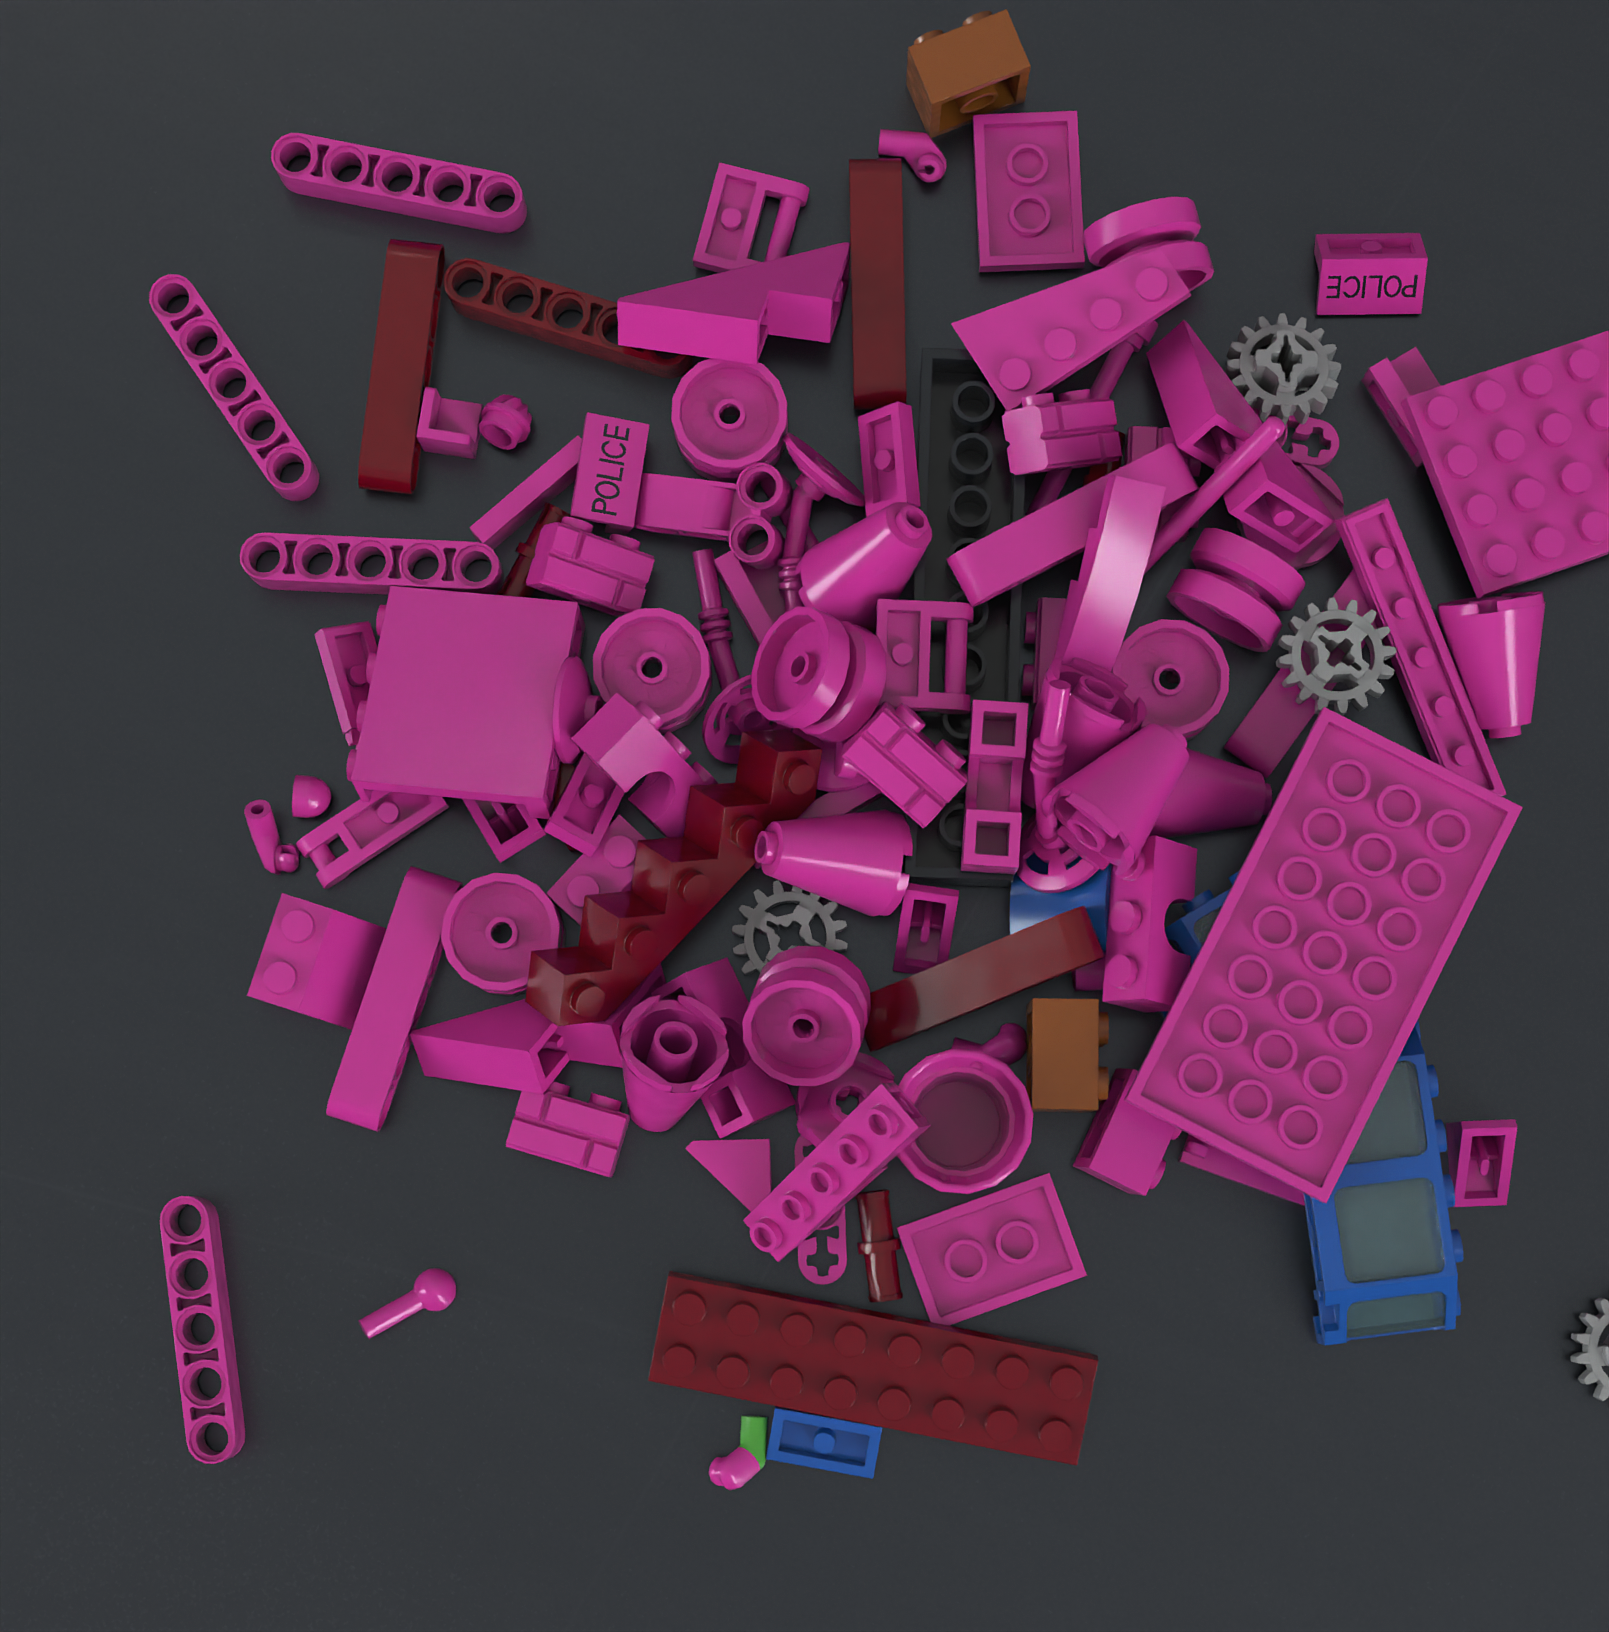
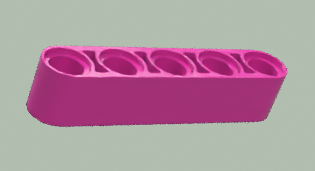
[271,133,527,233]
[149,274,319,501]
[946,442,1199,607]
[240,532,505,595]
[1223,568,1377,779]
[326,866,463,1132]
[160,1196,245,1464]

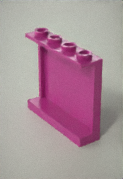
[346,586,585,819]

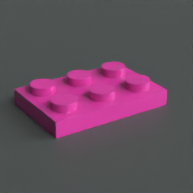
[972,111,1085,272]
[896,1173,1087,1326]

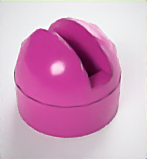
[292,775,331,818]

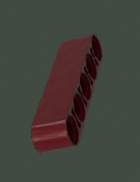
[849,158,906,410]
[358,239,445,494]
[444,258,693,379]
[864,906,1105,1052]

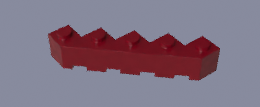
[525,729,822,1026]

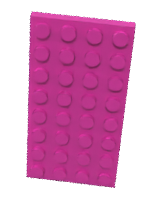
[1124,707,1523,1203]

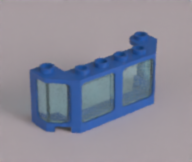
[1303,1020,1463,1346]

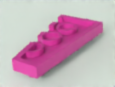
[951,247,1191,411]

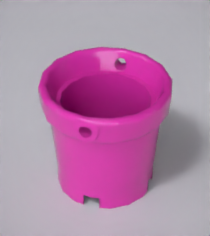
[897,1048,1034,1194]

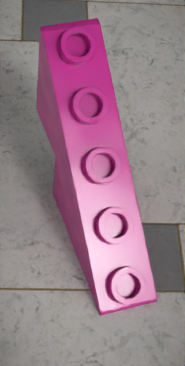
[616,242,851,365]
[1146,320,1335,554]
[410,963,666,1094]
[743,1083,931,1262]

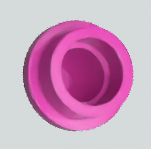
[479,394,532,450]

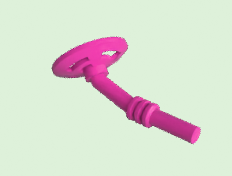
[777,432,865,613]
[692,549,792,764]
[1017,680,1099,893]

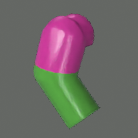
[709,1415,768,1490]

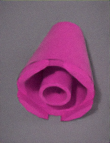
[796,502,932,633]
[1437,591,1546,738]
[1021,657,1148,809]
[1041,723,1189,875]
[1149,748,1272,838]
[754,810,913,916]
[619,995,729,1132]

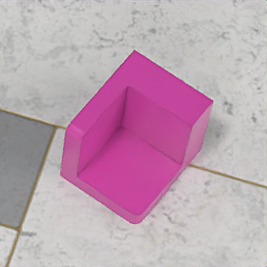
[416,387,484,459]

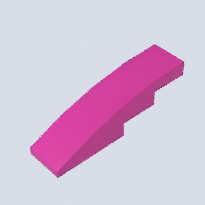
[1054,475,1166,672]

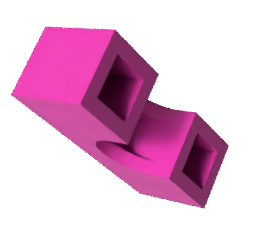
[571,693,718,838]
[961,699,1029,874]
[1102,835,1197,1012]
[651,957,796,1139]

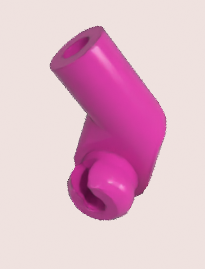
[878,129,947,183]
[244,799,299,875]
[951,1023,1027,1066]

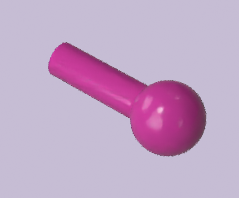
[358,1268,456,1339]

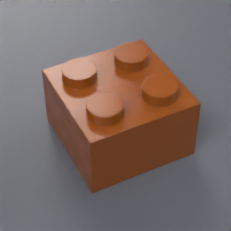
[906,9,1031,138]
[1026,998,1109,1113]

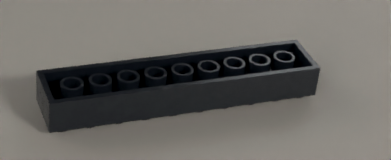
[904,348,1025,887]

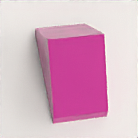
[462,799,546,863]
[893,883,959,974]
[1446,1119,1517,1207]
[685,1139,772,1212]

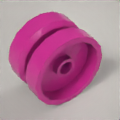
[1083,196,1214,291]
[671,358,788,484]
[1166,528,1306,652]
[751,607,887,742]
[593,608,713,734]
[1111,619,1230,741]
[441,873,566,996]
[742,946,871,1086]

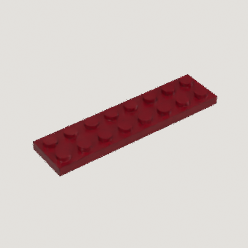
[648,1271,1099,1466]

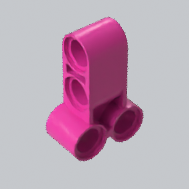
[634,462,793,569]

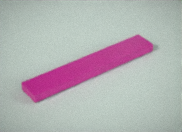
[1334,498,1506,796]

